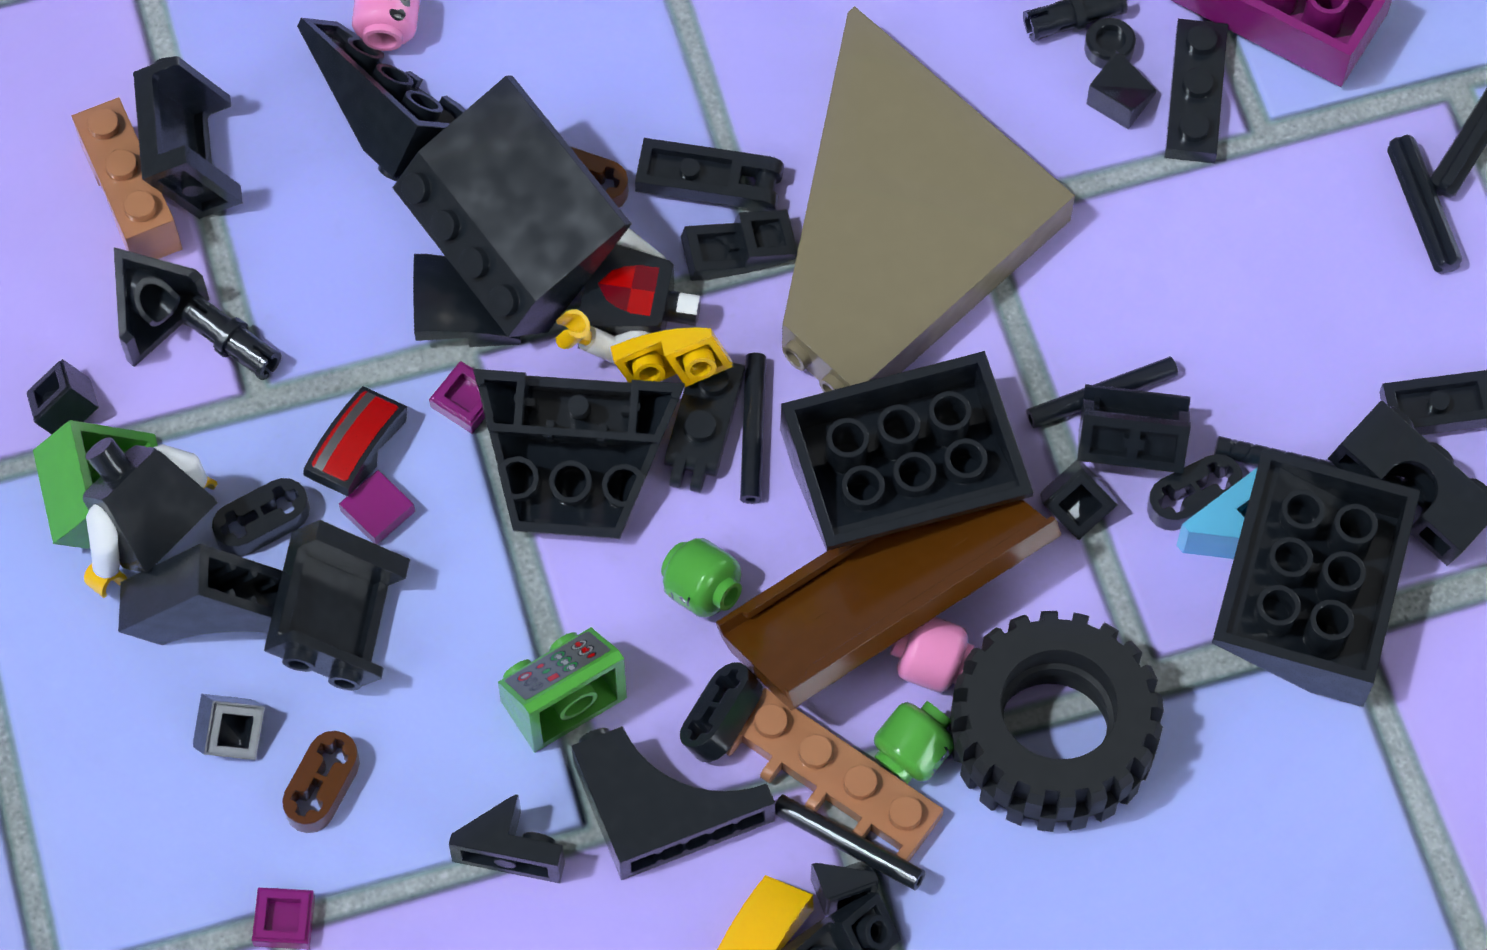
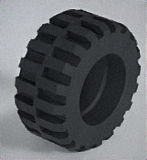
[949,610,1164,832]

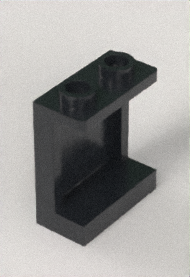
[133,56,243,219]
[264,520,410,691]

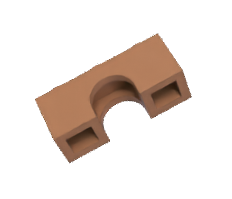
[71,97,183,259]

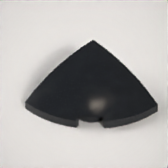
[413,254,521,347]

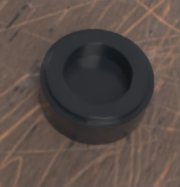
[1084,18,1136,68]

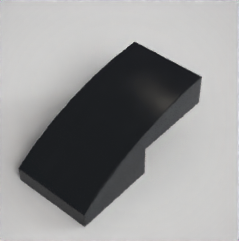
[680,209,798,281]

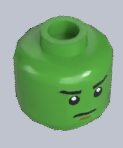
[661,538,742,617]
[874,701,954,784]

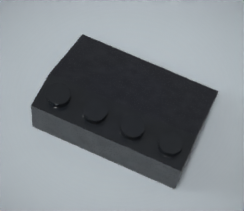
[392,75,632,337]
[780,351,1034,551]
[1212,448,1420,707]

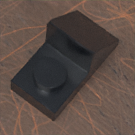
[449,794,565,883]

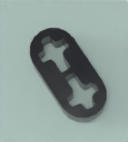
[1147,454,1243,531]
[212,478,310,557]
[680,662,763,762]

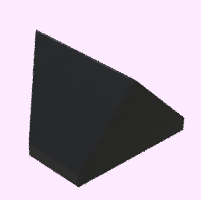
[114,247,210,367]

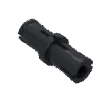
[1023,0,1128,42]
[180,295,282,380]

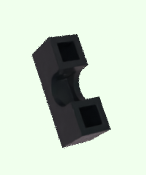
[1328,400,1487,566]

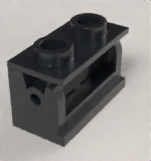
[1077,384,1191,473]

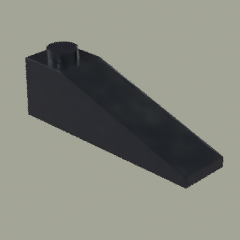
[297,18,466,181]

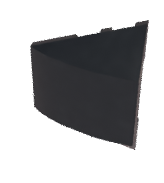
[473,369,685,539]

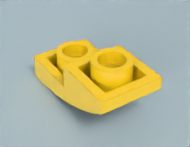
[611,327,733,387]
[717,875,814,950]

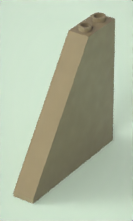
[782,6,1075,392]

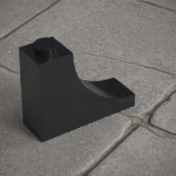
[118,544,282,645]
[571,726,775,880]

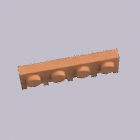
[726,688,944,862]

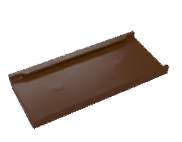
[715,499,1061,711]

